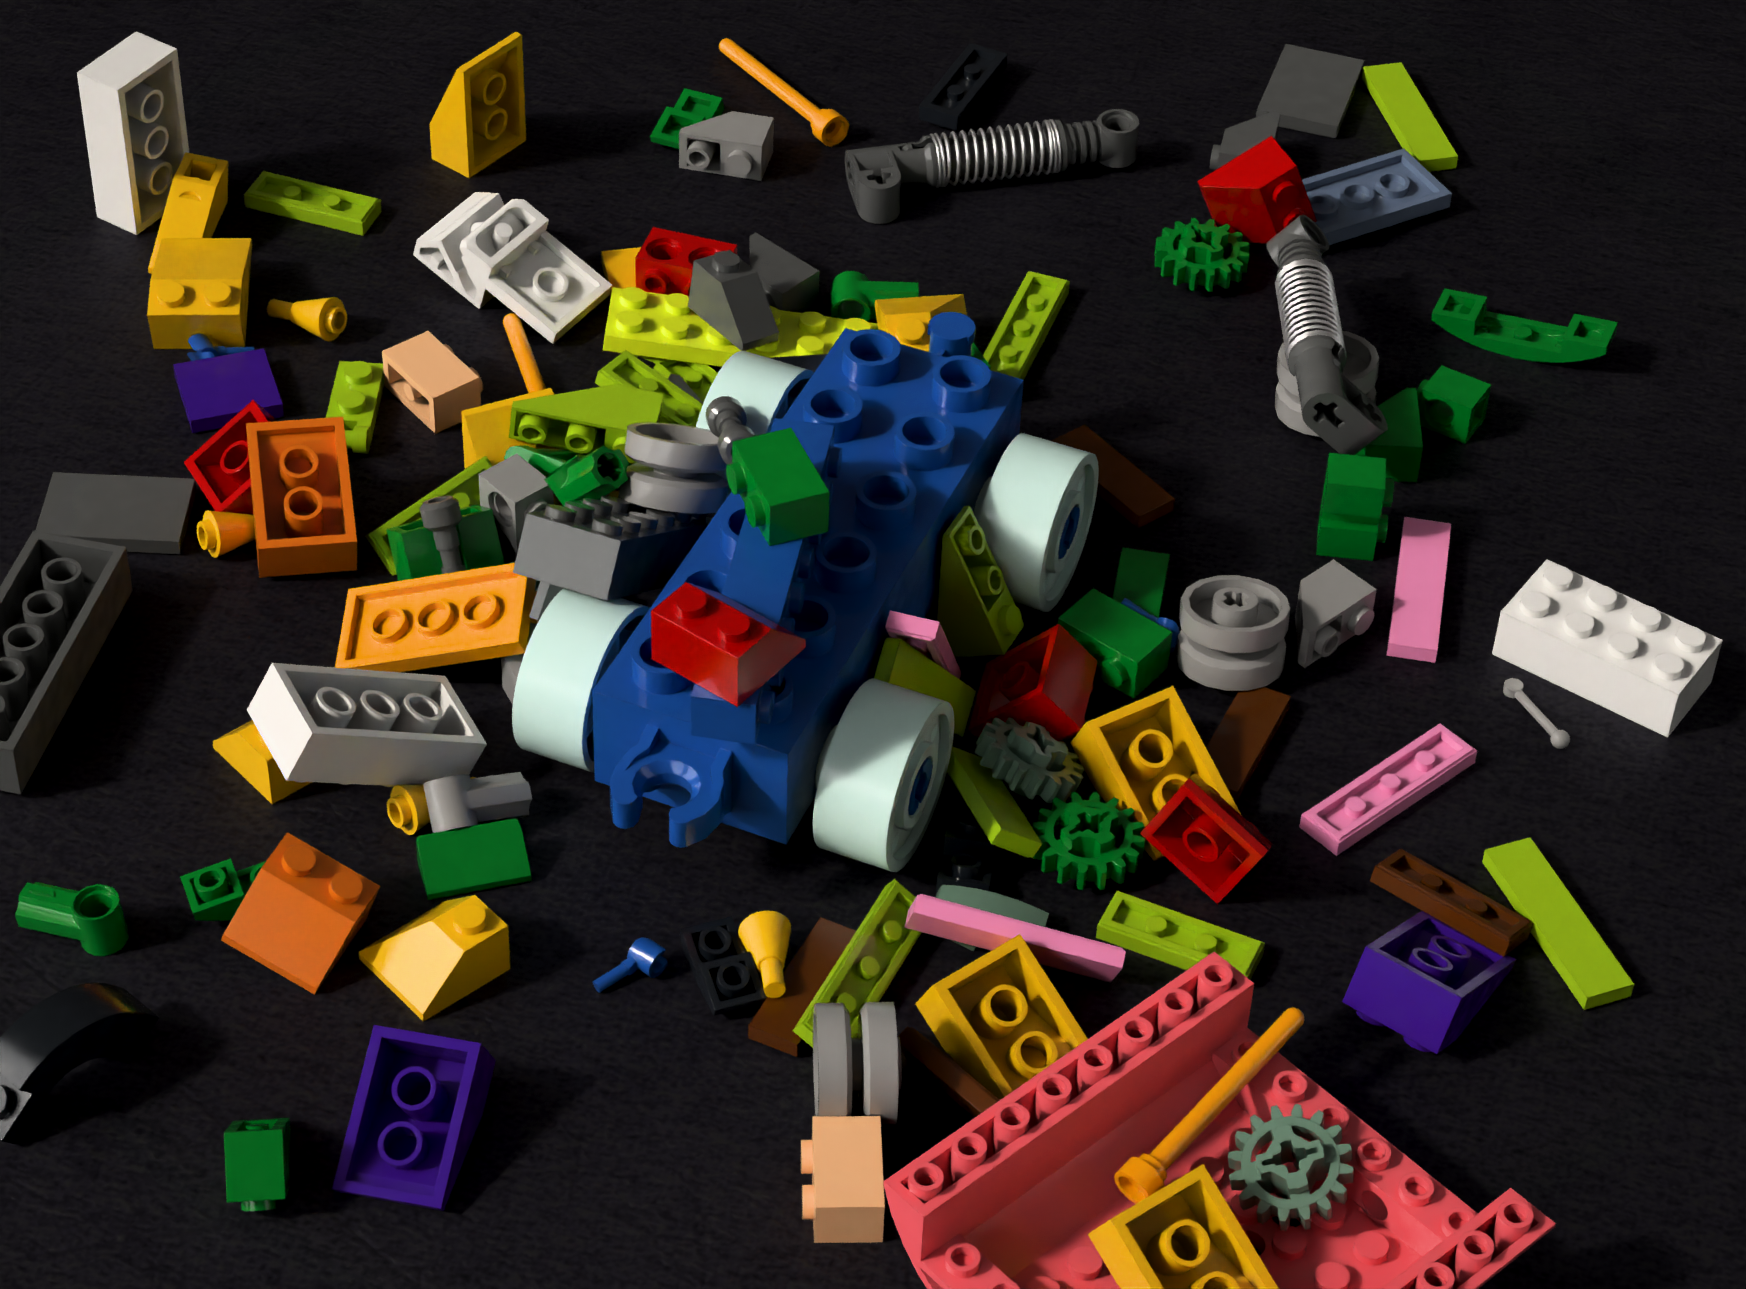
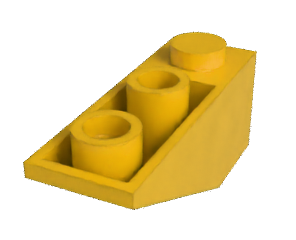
[148,152,228,274]

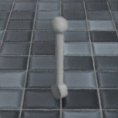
[1503,678,1570,749]

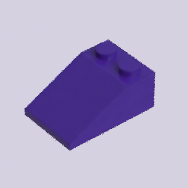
[1342,911,1516,1054]
[332,1025,496,1211]

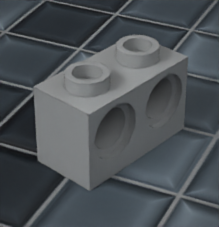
[478,454,554,564]

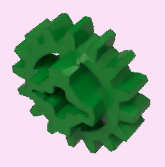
[1154,218,1250,292]
[1033,792,1145,890]

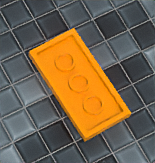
[335,563,536,672]

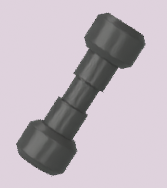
[705,396,756,465]
[419,496,466,574]

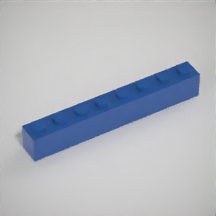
[691,418,842,745]

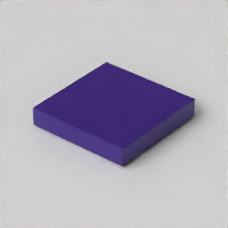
[173,348,284,433]

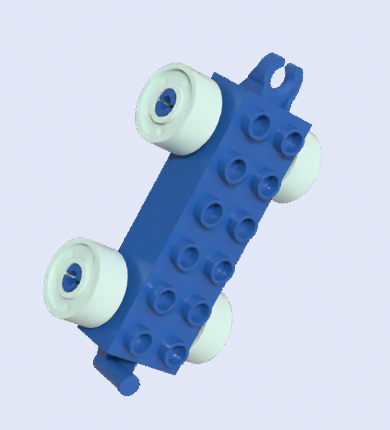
[512,312,1099,872]

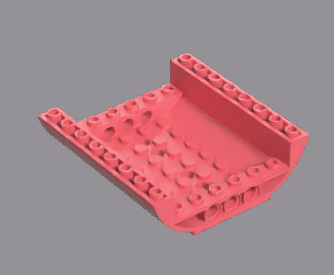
[883,952,1556,1289]

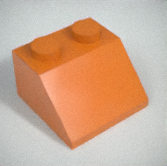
[221,832,380,995]

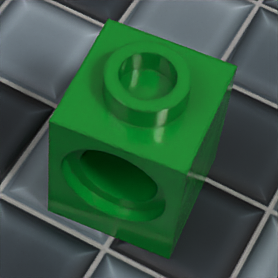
[1417,365,1491,444]

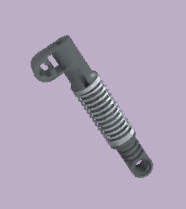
[845,109,1139,224]
[1266,214,1388,455]

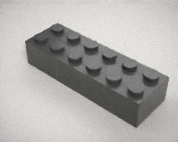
[513,494,712,601]
[0,531,133,794]

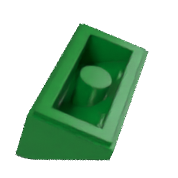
[416,818,532,900]

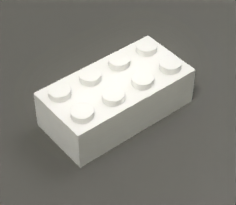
[77,31,189,235]
[1492,559,1723,738]
[247,663,487,787]

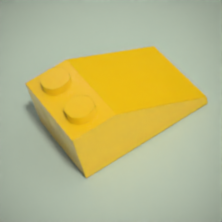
[430,32,526,178]
[147,238,252,349]
[1070,686,1242,861]
[915,934,1088,1100]
[1088,1164,1279,1289]

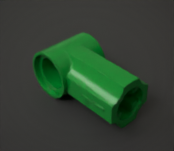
[831,271,919,322]
[544,445,629,506]
[15,882,129,956]

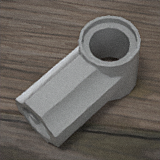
[423,772,532,833]

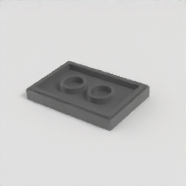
[1256,44,1365,139]
[35,472,197,554]

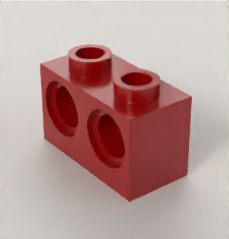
[635,227,737,297]

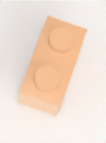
[382,331,483,434]
[801,1116,885,1243]

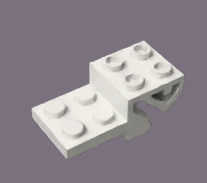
[413,192,613,344]

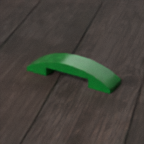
[1431,288,1618,363]

